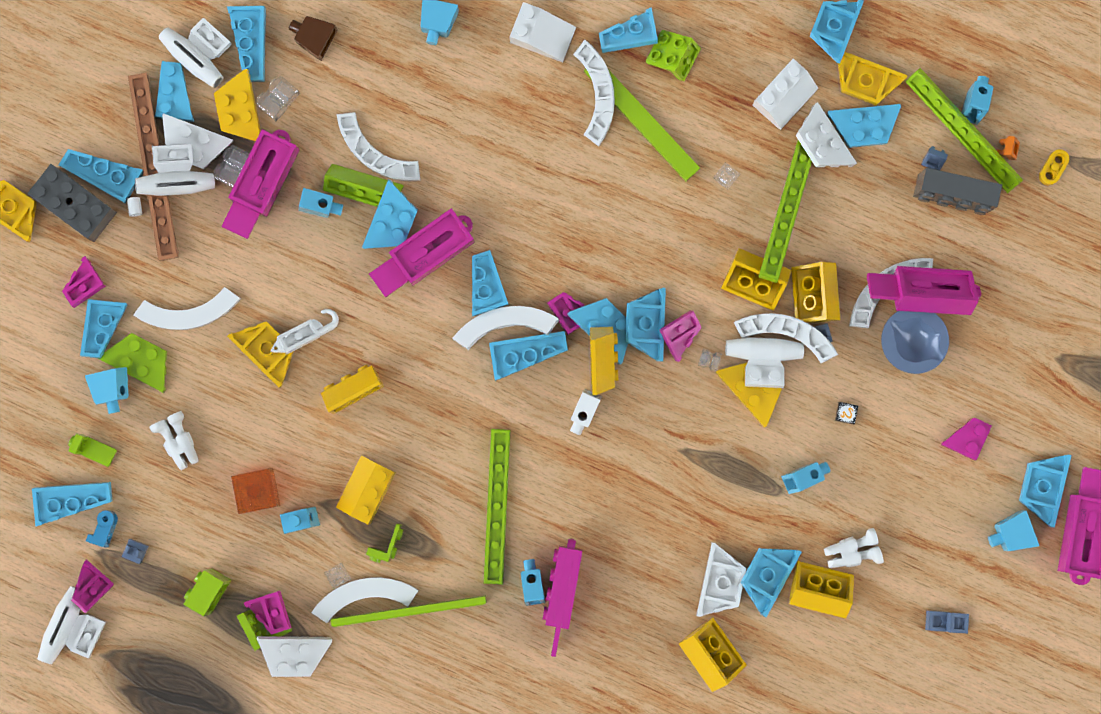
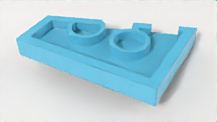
[599,7,658,53]

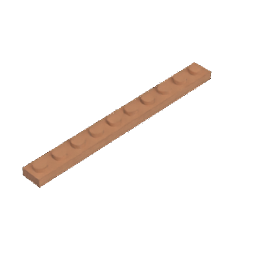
[128,73,179,261]

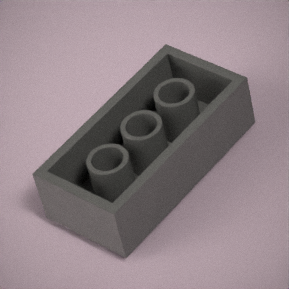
[27,164,117,242]
[913,167,1002,215]

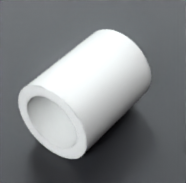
[127,197,143,217]

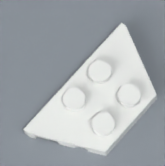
[796,102,857,167]
[162,113,234,169]
[696,542,747,617]
[257,636,332,677]

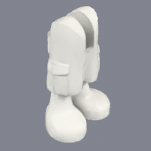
[149,411,199,470]
[824,528,884,568]

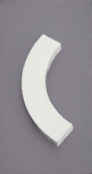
[573,40,615,146]
[336,112,421,181]
[849,258,933,328]
[133,287,241,330]
[452,306,559,350]
[734,313,839,363]
[311,577,419,623]

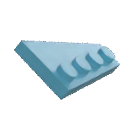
[227,6,266,82]
[59,149,144,204]
[489,331,568,381]
[32,482,113,526]

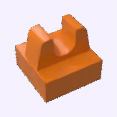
[997,136,1020,160]

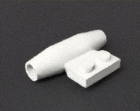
[159,18,232,88]
[135,144,215,196]
[725,337,804,388]
[37,586,106,664]

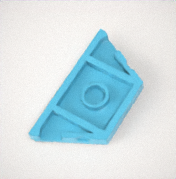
[810,0,864,64]
[827,104,901,148]
[362,179,418,249]
[625,288,666,362]
[567,298,628,365]
[1019,455,1072,528]
[741,548,802,617]

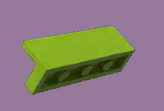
[323,164,404,207]

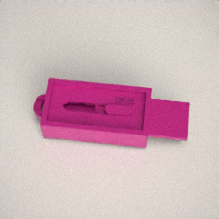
[221,129,300,239]
[369,208,475,298]
[867,266,982,315]
[1057,467,1101,585]
[542,538,582,657]

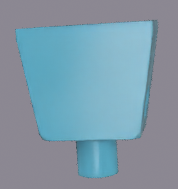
[421,0,459,45]
[961,76,994,125]
[298,188,343,218]
[85,367,129,414]
[781,462,830,494]
[280,507,320,534]
[988,510,1039,551]
[521,559,545,606]

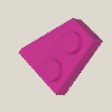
[62,256,106,308]
[547,292,585,335]
[659,310,702,362]
[941,418,992,461]
[71,559,114,613]
[244,591,292,635]

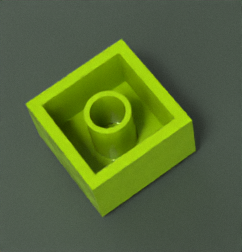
[183,568,231,617]

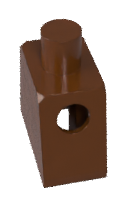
[289,16,338,61]

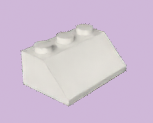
[752,59,818,130]

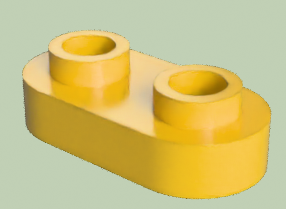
[1039,149,1069,186]

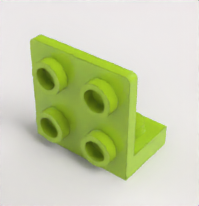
[646,30,701,81]
[237,609,292,651]

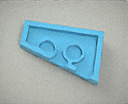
[155,61,194,122]
[472,250,509,317]
[80,299,128,359]

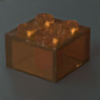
[231,468,280,514]

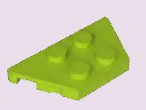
[98,333,167,393]

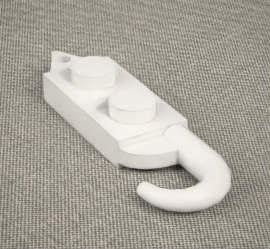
[270,309,339,355]

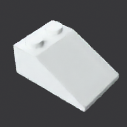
[510,2,576,62]

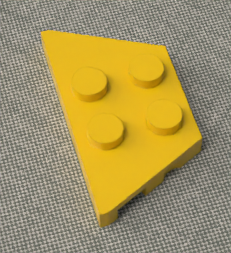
[838,52,907,105]
[214,69,261,141]
[0,180,37,242]
[227,321,294,388]
[715,362,782,428]

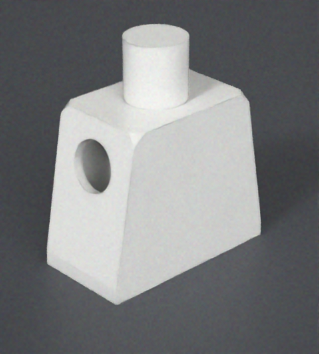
[570,389,602,435]

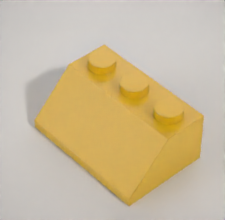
[721,248,792,311]
[791,262,840,323]
[590,327,619,395]
[321,365,384,414]
[336,455,396,525]
[789,561,854,619]
[679,618,747,692]

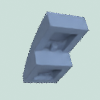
[925,610,969,634]

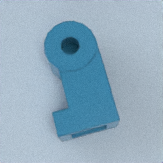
[86,510,118,548]

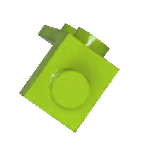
[68,433,117,467]
[366,523,404,563]

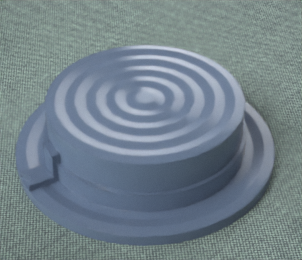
[881,311,949,374]

